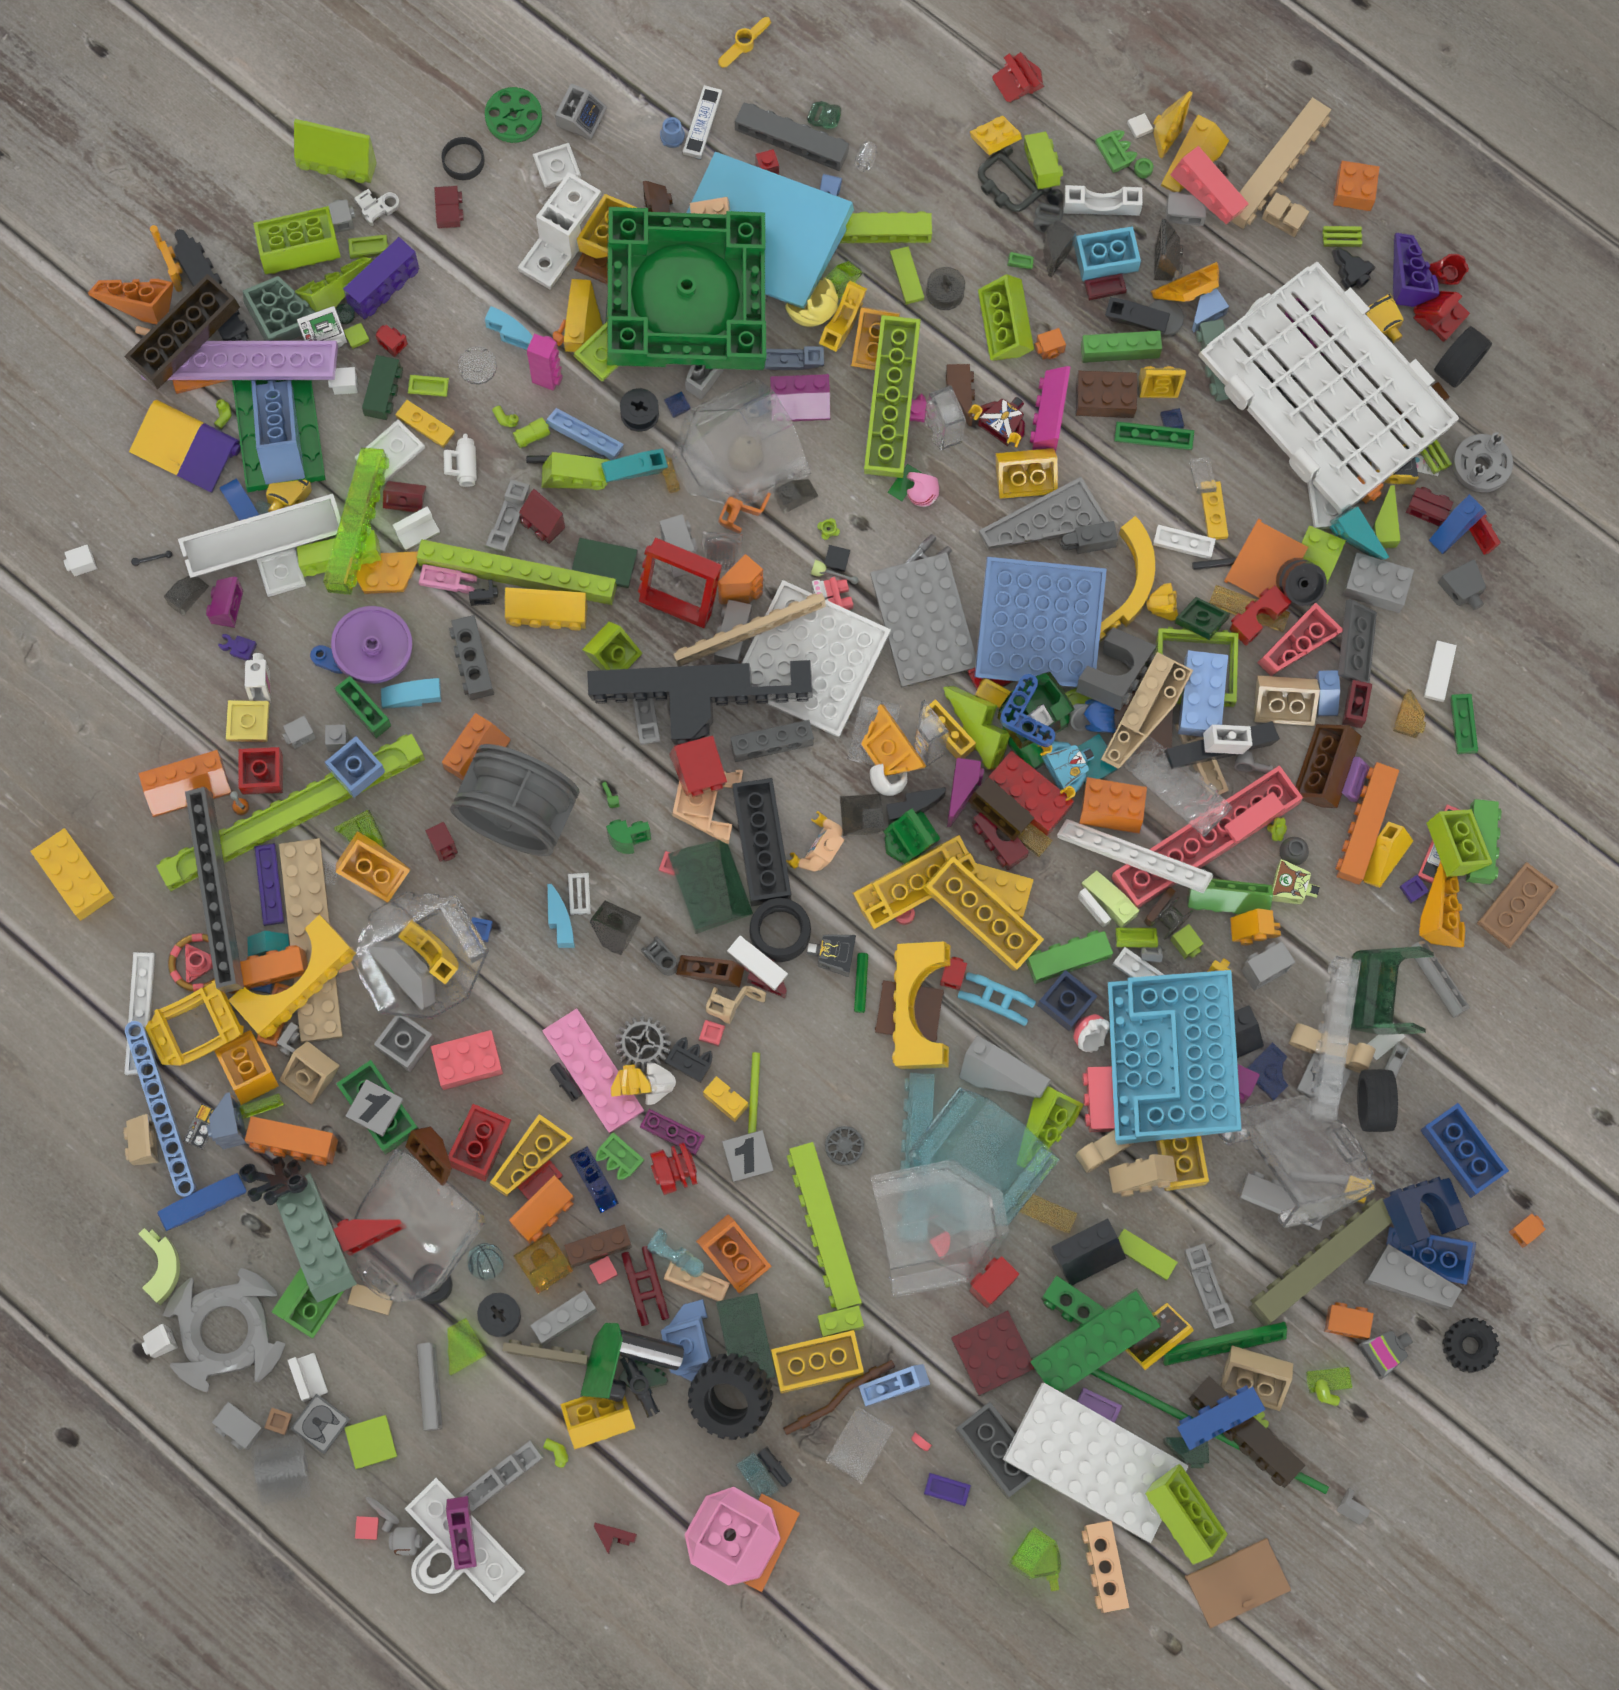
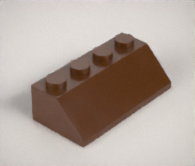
[1295,724,1362,808]

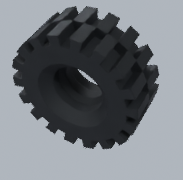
[1442,1318,1500,1373]

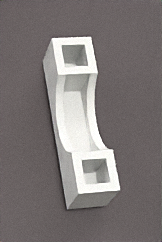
[1063,185,1142,216]

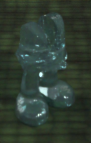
[647,1228,704,1277]

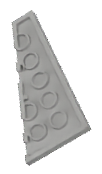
[979,477,1109,549]

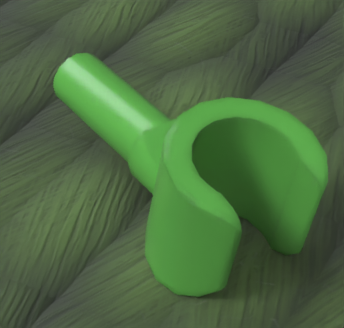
[602,782,620,808]

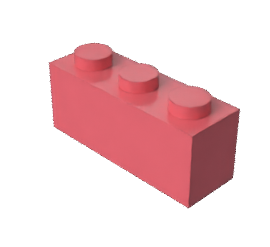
[1082,1066,1115,1132]

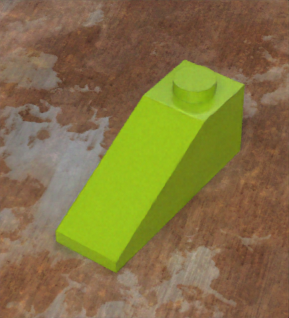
[1372,485,1401,548]

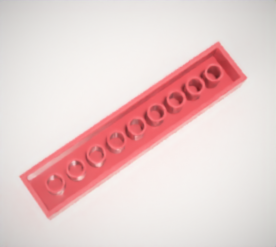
[1111,765,1303,909]

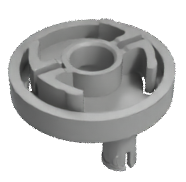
[1453,432,1513,492]

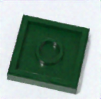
[1175,597,1230,640]

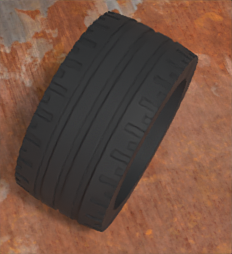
[1434,326,1492,388]
[749,898,811,962]
[1357,1069,1398,1132]

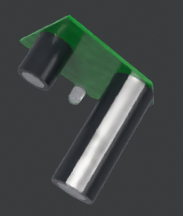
[580,1323,684,1402]

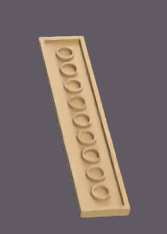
[279,838,343,1043]

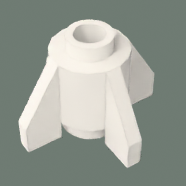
[646,1063,676,1105]

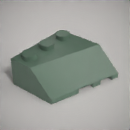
[243,276,316,341]

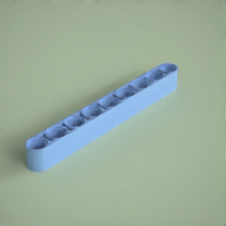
[125,1021,197,1198]

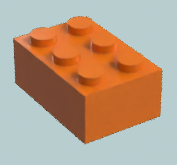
[1079,777,1147,834]

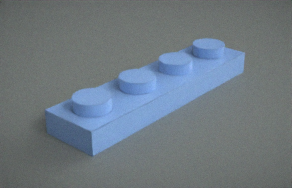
[546,408,624,460]

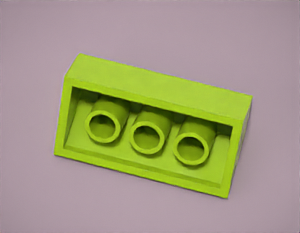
[978,274,1034,361]
[1145,1464,1228,1565]

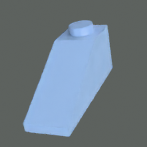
[859,1364,930,1406]

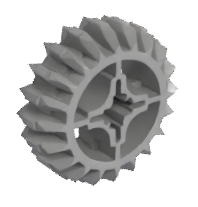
[615,1016,671,1072]

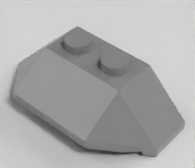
[367,941,437,1010]

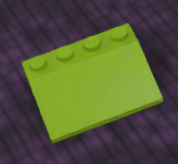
[294,119,377,183]
[253,206,341,275]

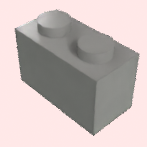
[1165,192,1207,226]
[212,1402,265,1450]

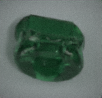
[807,101,841,129]

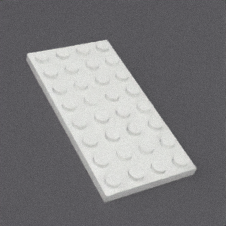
[1003,1383,1188,1543]

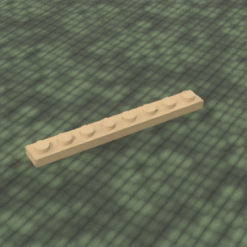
[674,593,826,666]

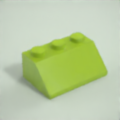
[1426,809,1492,877]

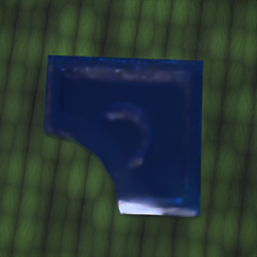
[1247,1042,1289,1101]

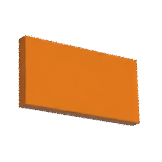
[743,1494,800,1592]

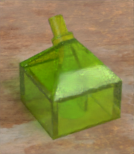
[1008,1527,1061,1592]

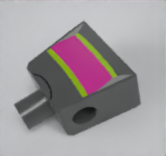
[1357,1331,1413,1380]

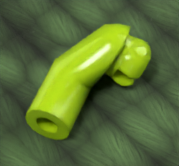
[214,399,232,430]
[492,406,519,428]
[1315,1379,1340,1406]
[543,1438,569,1468]

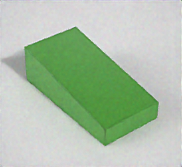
[1007,252,1034,269]

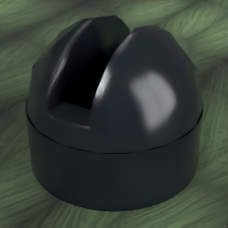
[1046,189,1063,206]

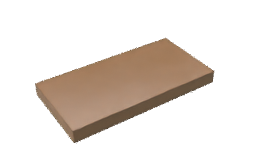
[1477,862,1559,949]

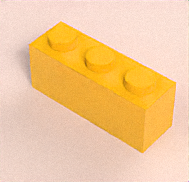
[919,699,976,759]

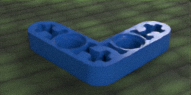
[1000,674,1055,747]

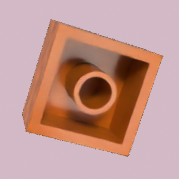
[1333,161,1380,211]

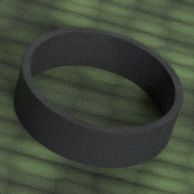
[441,137,485,180]

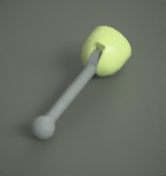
[811,560,858,584]

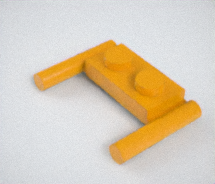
[150,225,183,292]

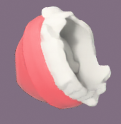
[1073,1014,1110,1053]

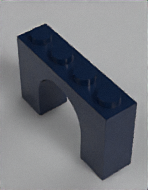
[1383,1176,1469,1247]

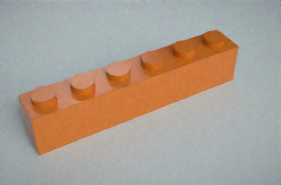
[1335,762,1399,885]

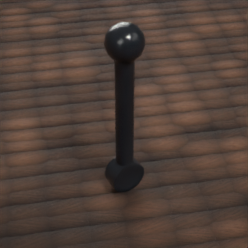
[131,551,172,566]

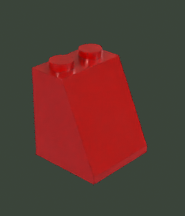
[669,735,727,797]

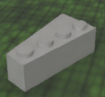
[1363,1244,1462,1310]

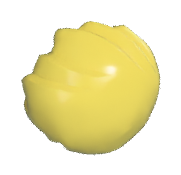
[785,277,838,327]

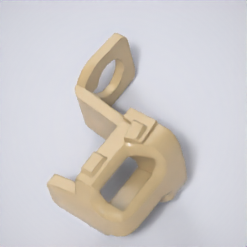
[706,986,766,1024]

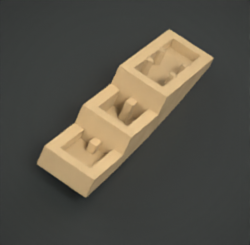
[1175,723,1229,798]

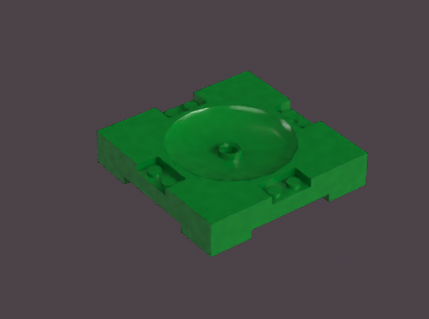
[607,207,766,370]

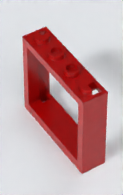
[638,537,722,628]

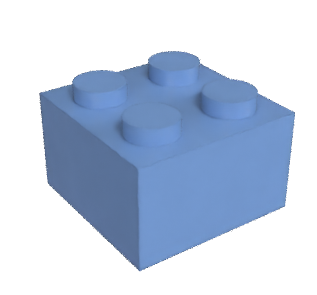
[325,736,385,798]

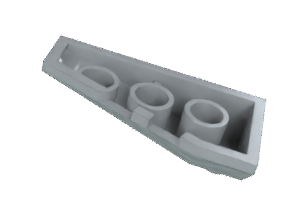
[959,1036,1051,1098]

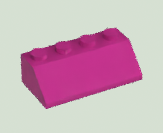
[1030,366,1071,453]

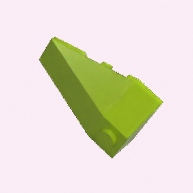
[295,257,373,312]
[1017,1086,1084,1172]

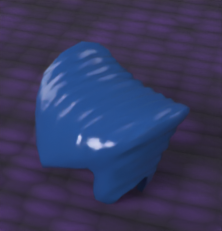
[1084,699,1116,733]

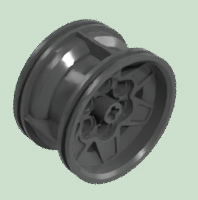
[450,744,580,856]

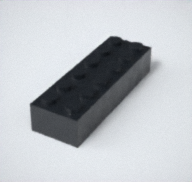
[732,778,792,907]

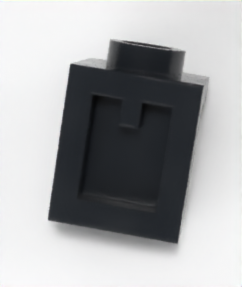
[469,579,498,606]

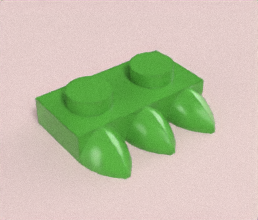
[1095,130,1137,173]
[596,1133,645,1180]

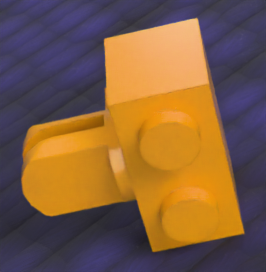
[1230,909,1281,946]

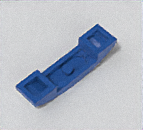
[219,478,259,521]

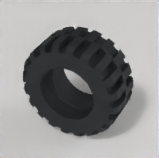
[688,1353,773,1440]

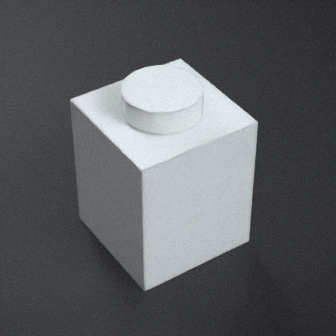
[328,367,358,395]
[63,545,97,577]

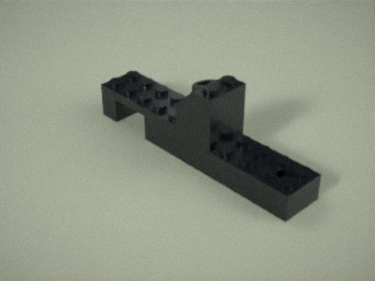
[587,660,813,745]

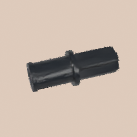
[550,1062,583,1102]
[757,1446,792,1487]

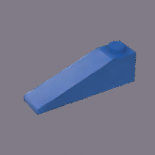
[1387,1227,1477,1285]

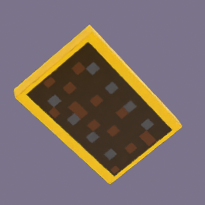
[1125,1303,1194,1370]

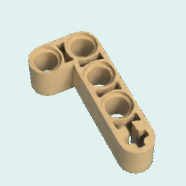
[1289,1023,1376,1073]
[1075,1130,1134,1173]

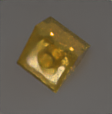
[513,1233,573,1294]

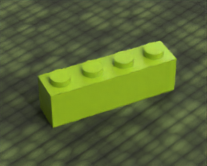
[297,530,382,577]

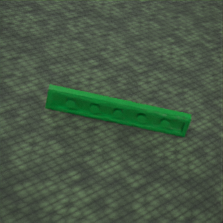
[1162,1322,1287,1366]

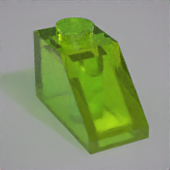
[825,261,863,300]

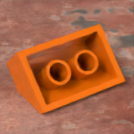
[718,554,763,605]
[442,713,511,780]
[509,1175,574,1244]

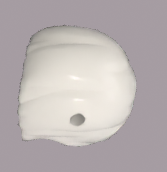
[870,763,908,796]

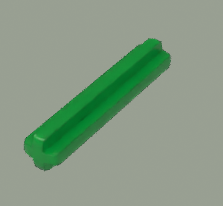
[854,953,868,1013]

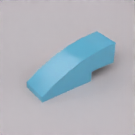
[485,306,533,350]
[381,678,442,709]
[547,884,575,948]

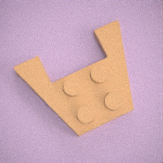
[672,770,743,844]

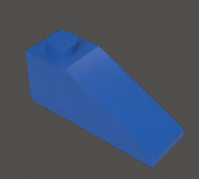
[1429,494,1487,554]

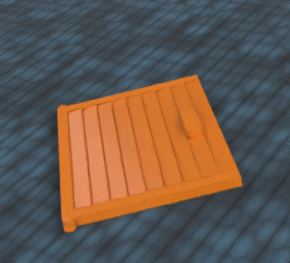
[1224,518,1308,598]

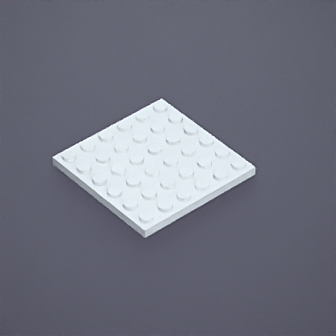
[742,580,891,738]

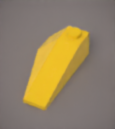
[1153,91,1193,158]
[564,279,603,352]

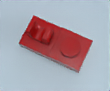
[1469,514,1501,555]

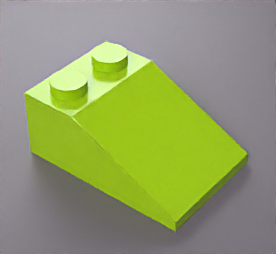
[1301,525,1346,599]

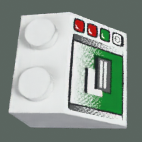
[297,306,347,348]

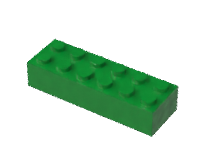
[1030,1288,1161,1393]

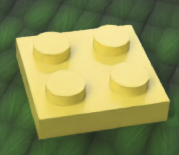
[226,700,270,742]

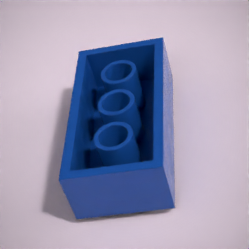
[1420,1103,1509,1198]

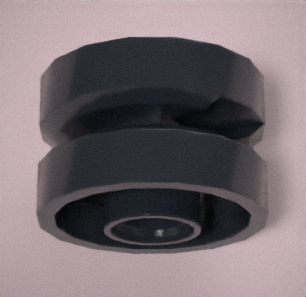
[1276,558,1327,606]

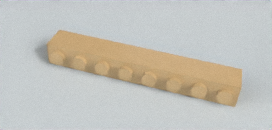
[1231,97,1331,229]

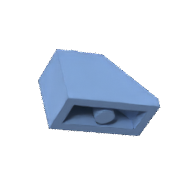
[1192,288,1229,332]

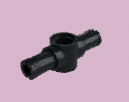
[619,1357,660,1418]

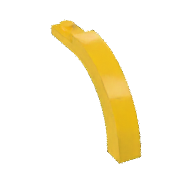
[1099,516,1155,643]

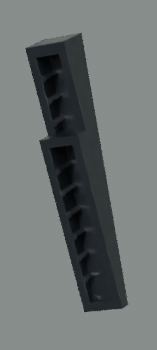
[1164,721,1280,769]

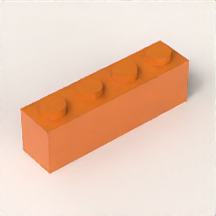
[228,945,308,994]

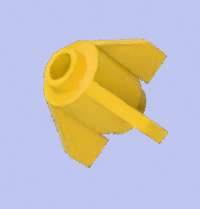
[1147,583,1179,621]
[611,1065,652,1097]

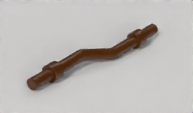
[783,1360,895,1435]

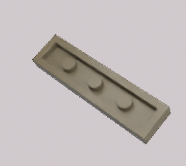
[502,1340,589,1366]

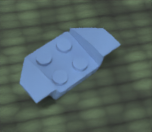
[661,1299,711,1382]

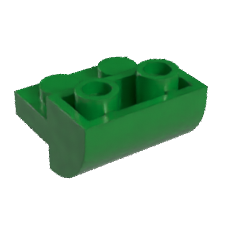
[606,819,651,854]

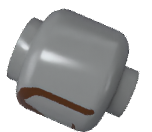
[389,1527,422,1555]

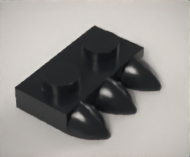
[665,1037,713,1083]

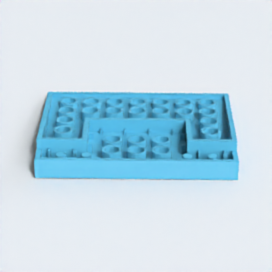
[686,152,854,309]
[1108,970,1242,1145]

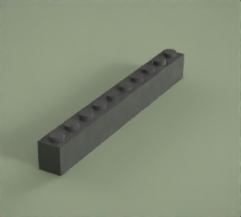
[185,787,244,993]

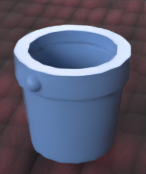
[660,117,685,148]

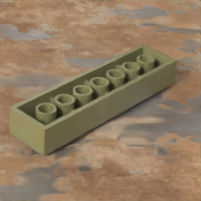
[1248,1197,1392,1326]

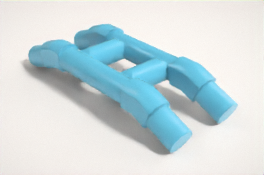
[958,972,1036,1026]

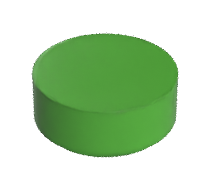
[1134,158,1154,178]

